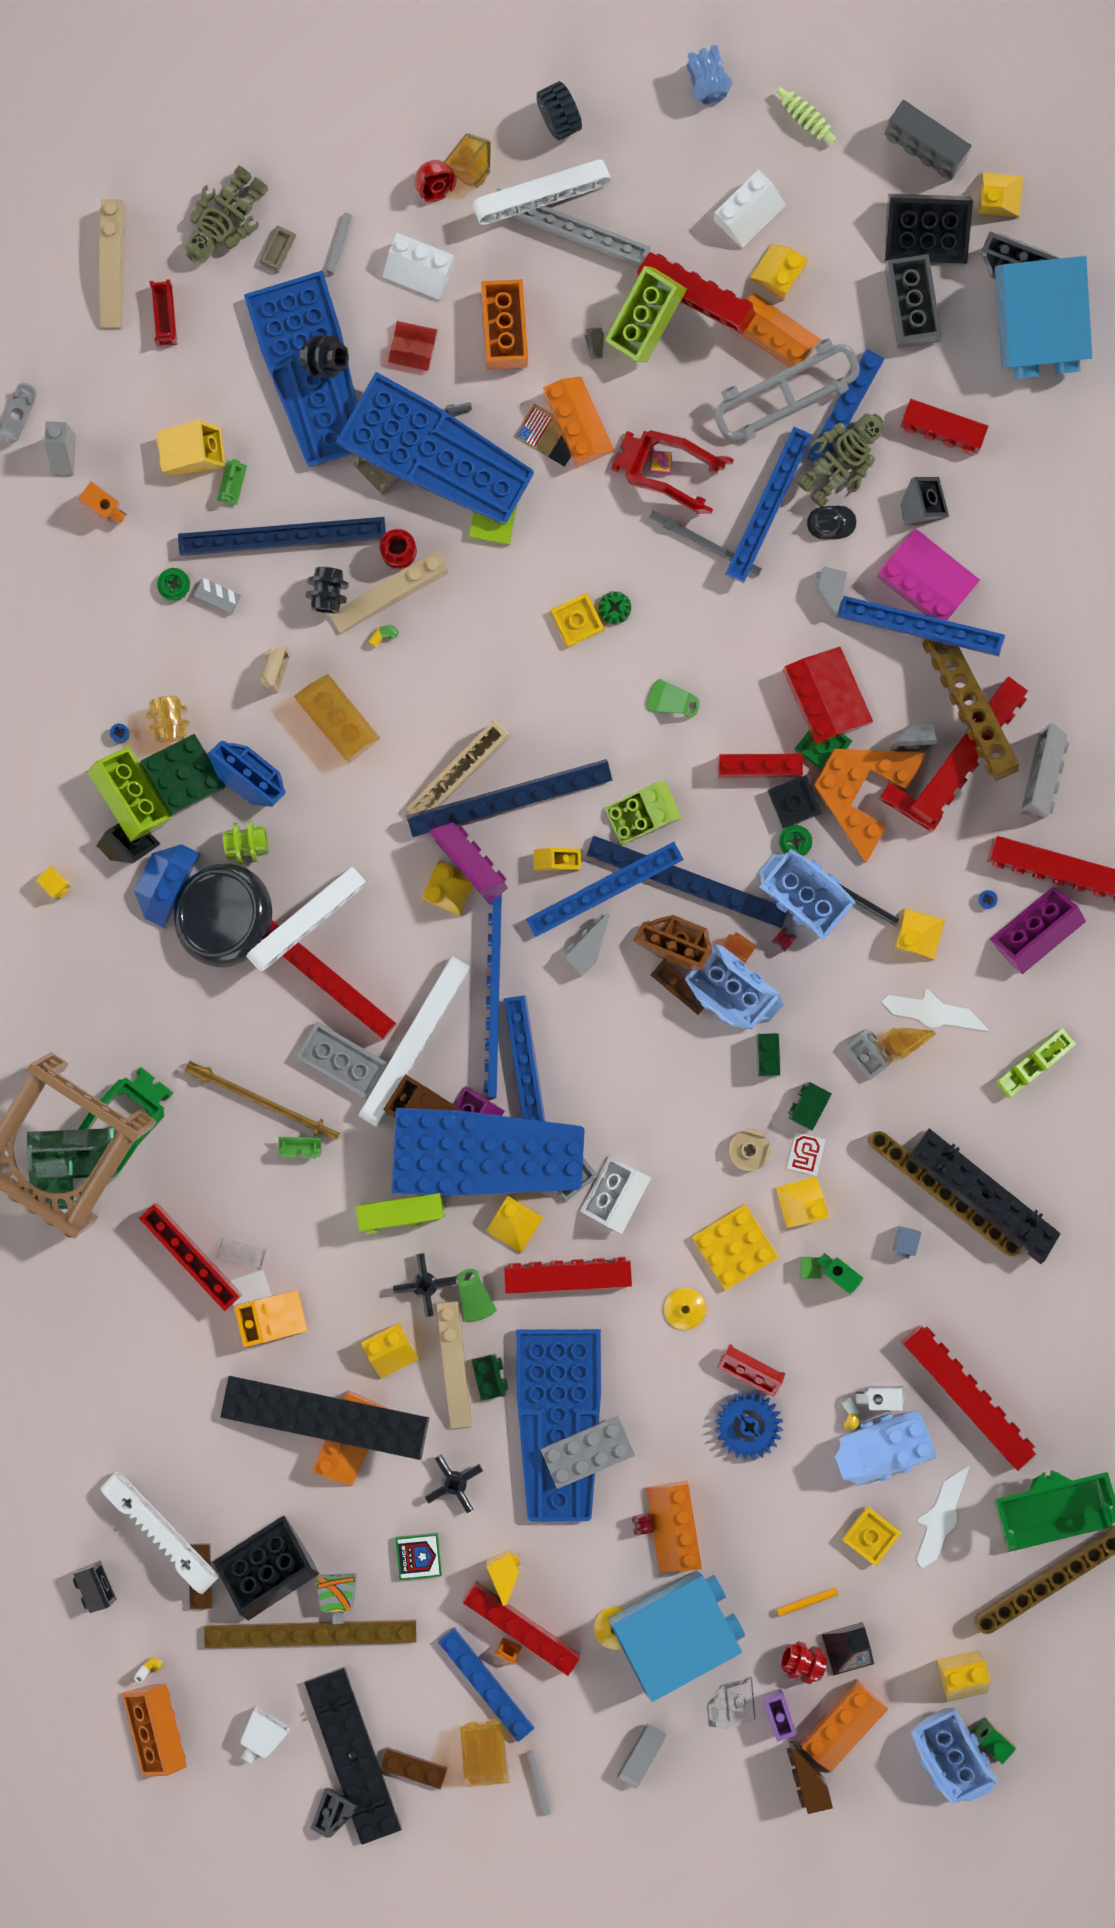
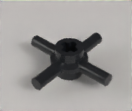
[393,1253,457,1317]
[425,1454,483,1513]

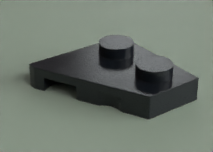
[311,1788,361,1838]

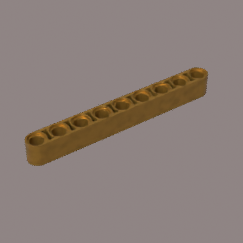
[868,1131,1022,1256]
[974,1526,1115,1634]

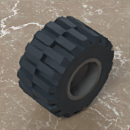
[536,81,582,141]

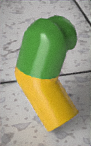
[368,625,399,647]

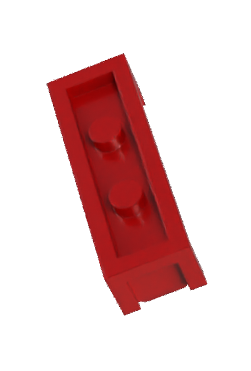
[149,279,178,346]
[879,783,943,833]
[717,1344,786,1397]

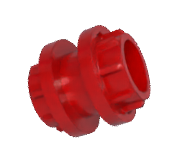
[379,529,417,569]
[781,1641,827,1684]

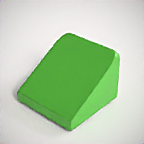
[800,1257,821,1279]

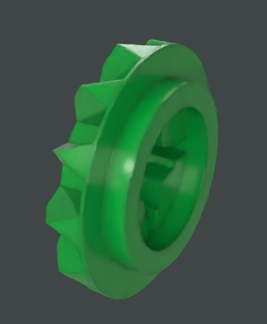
[157,568,190,601]
[598,591,631,624]
[779,825,812,856]

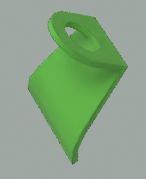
[647,679,699,718]
[457,1269,497,1322]

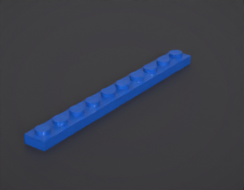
[484,894,502,1097]

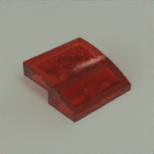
[388,321,438,371]

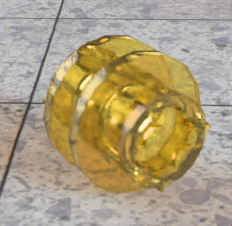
[146,696,190,743]

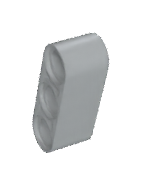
[617,1723,666,1788]

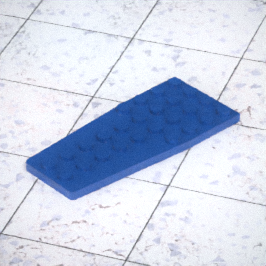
[244,270,357,467]
[336,372,534,525]
[391,1108,585,1196]
[516,1329,601,1522]

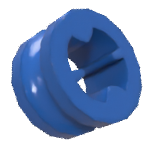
[110,723,130,743]
[978,890,998,909]

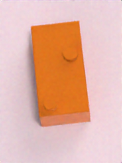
[481,279,528,370]

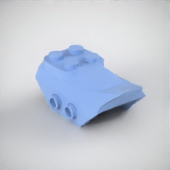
[759,849,855,940]
[685,944,784,1030]
[835,1410,936,1487]
[911,1708,999,1804]

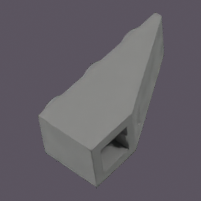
[564,913,610,976]

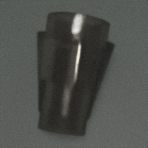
[584,328,604,359]

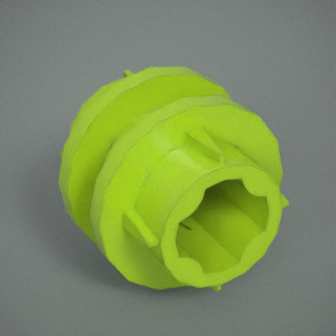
[223,821,269,865]

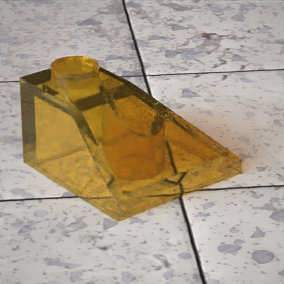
[444,133,491,189]
[882,1027,936,1060]

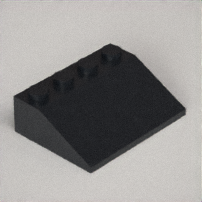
[885,193,973,264]
[213,1515,320,1621]

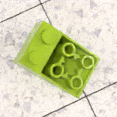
[605,780,682,846]

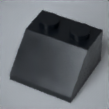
[73,1560,117,1613]

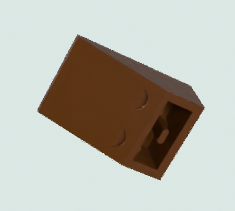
[383,1074,462,1118]
[786,1740,833,1814]

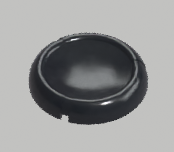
[174,864,272,967]

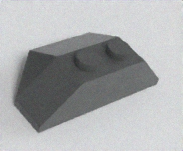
[981,231,1060,279]

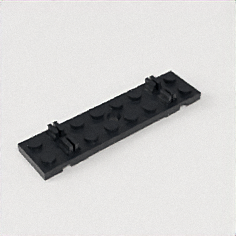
[908,1128,1061,1264]
[304,1666,402,1845]

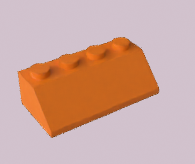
[743,293,821,368]
[543,376,615,468]
[312,1391,387,1486]
[646,1480,702,1572]
[800,1679,888,1772]
[122,1683,187,1776]

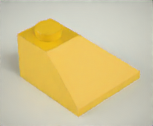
[978,172,1023,218]
[894,908,945,960]
[775,1176,830,1228]
[486,1195,544,1253]
[486,1549,521,1606]

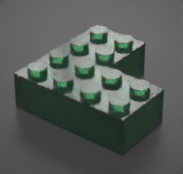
[27,1128,116,1209]

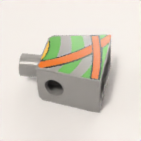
[315,1573,358,1624]

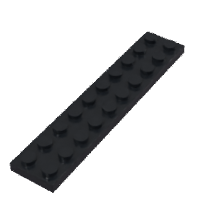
[220,1376,430,1460]

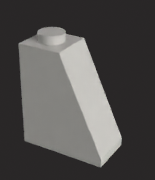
[44,421,76,476]

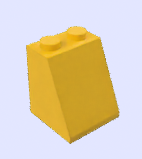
[157,420,226,475]
[936,1650,990,1702]

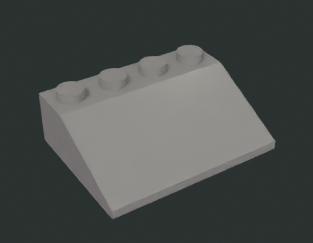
[1021,723,1069,818]

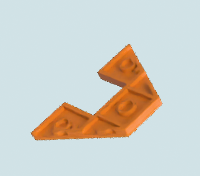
[813,749,926,863]

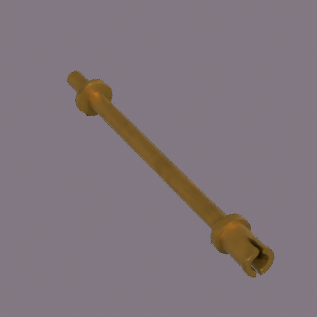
[185,1060,340,1141]

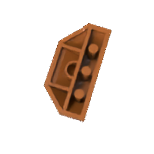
[633,915,712,971]

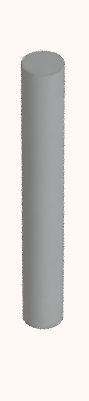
[327,213,352,274]
[524,1751,551,1816]

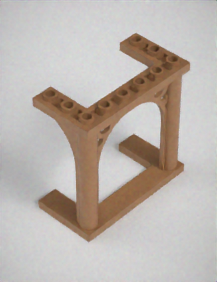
[0,1052,157,1239]

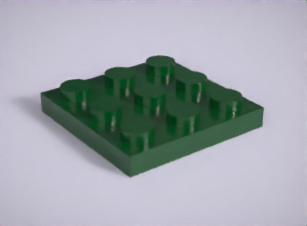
[140,733,226,816]

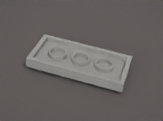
[296,1021,389,1099]
[540,1415,635,1489]

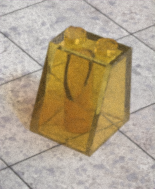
[460,1720,510,1787]

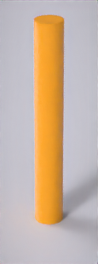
[776,1587,839,1617]

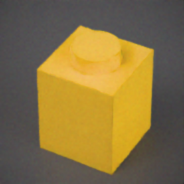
[36,866,72,900]

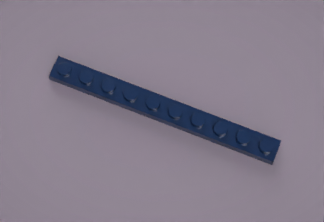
[178,517,386,556]
[406,759,613,837]
[586,835,788,929]

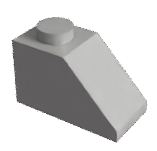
[814,567,847,616]

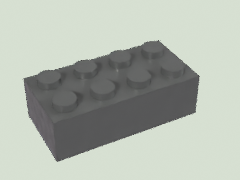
[884,99,972,180]
[885,254,942,348]

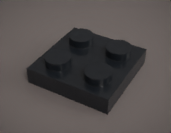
[767,775,822,829]

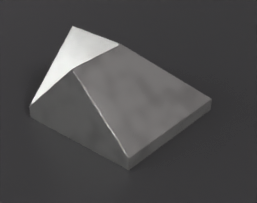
[890,722,937,751]

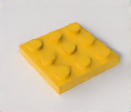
[692,1204,779,1291]

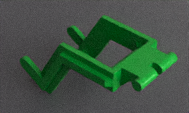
[59,1067,174,1186]

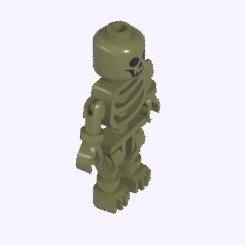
[185,165,269,263]
[796,413,884,507]

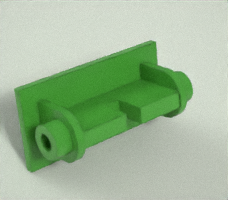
[217,459,247,505]
[278,1137,322,1159]

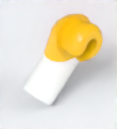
[842,1398,860,1431]
[134,1657,163,1684]

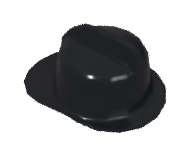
[807,505,857,539]

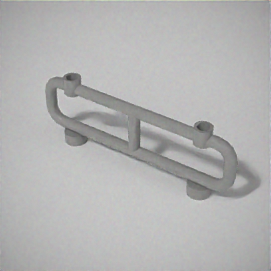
[714,338,860,441]

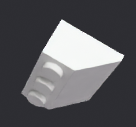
[713,169,786,249]
[383,233,455,301]
[580,1156,651,1234]

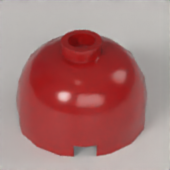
[415,160,457,202]

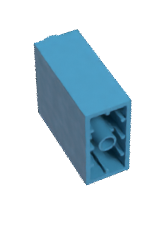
[995,256,1093,378]
[607,1570,745,1702]

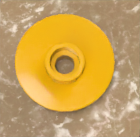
[664,1288,706,1330]
[594,1606,625,1650]

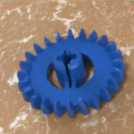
[714,1391,783,1461]

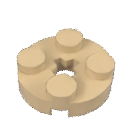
[728,1129,771,1171]

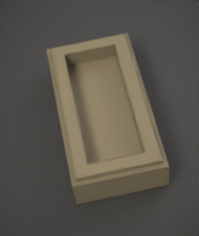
[259,225,296,273]

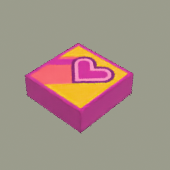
[650,451,672,474]

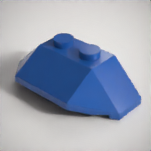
[208,740,286,807]
[134,844,201,928]

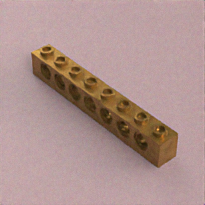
[922,639,1019,781]

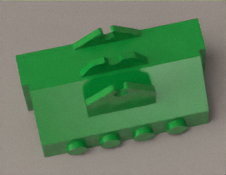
[994,1470,1115,1552]

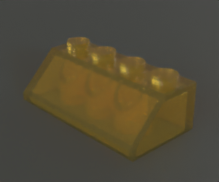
[294,674,380,764]

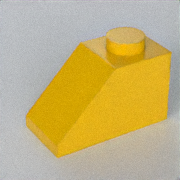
[533,847,581,871]

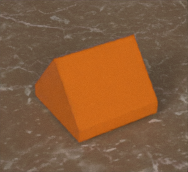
[494,1638,521,1665]

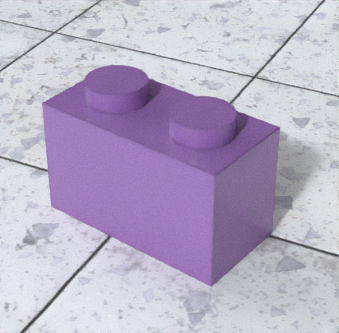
[762,1688,797,1742]

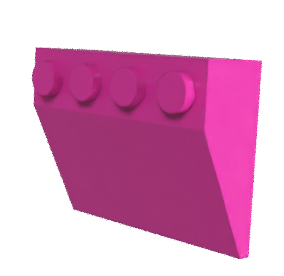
[876,528,980,620]

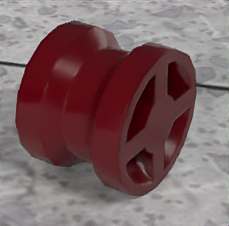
[771,926,797,952]
[631,1514,654,1535]

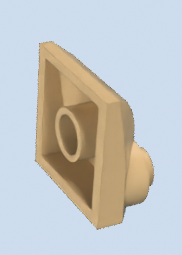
[259,645,291,692]

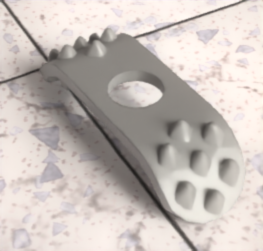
[0,383,37,442]

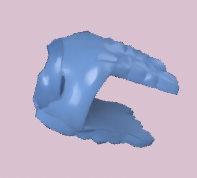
[686,45,732,105]

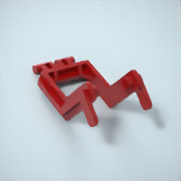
[611,430,734,514]

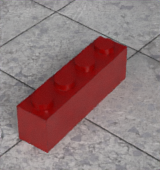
[900,398,989,454]
[718,753,803,778]

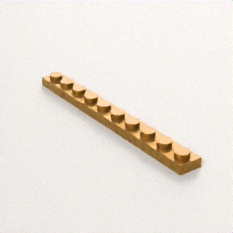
[204,1620,417,1648]

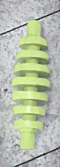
[776,87,837,145]

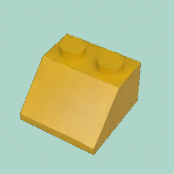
[749,244,808,301]
[361,1322,419,1379]

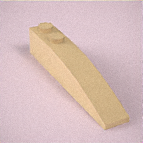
[99,199,126,329]
[330,551,449,634]
[406,720,512,814]
[437,1300,472,1429]

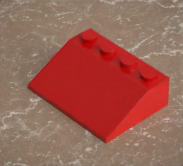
[783,646,874,746]

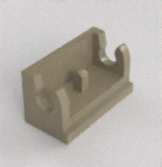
[353,456,398,495]

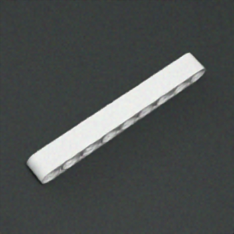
[358,956,471,1127]

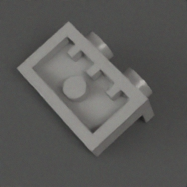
[844,1029,893,1080]

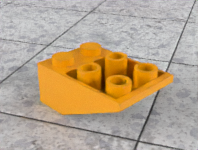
[234,1290,308,1347]

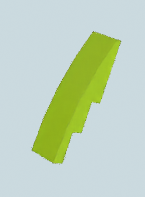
[995,1028,1076,1099]

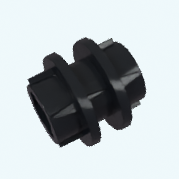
[300,335,349,378]
[305,567,349,614]

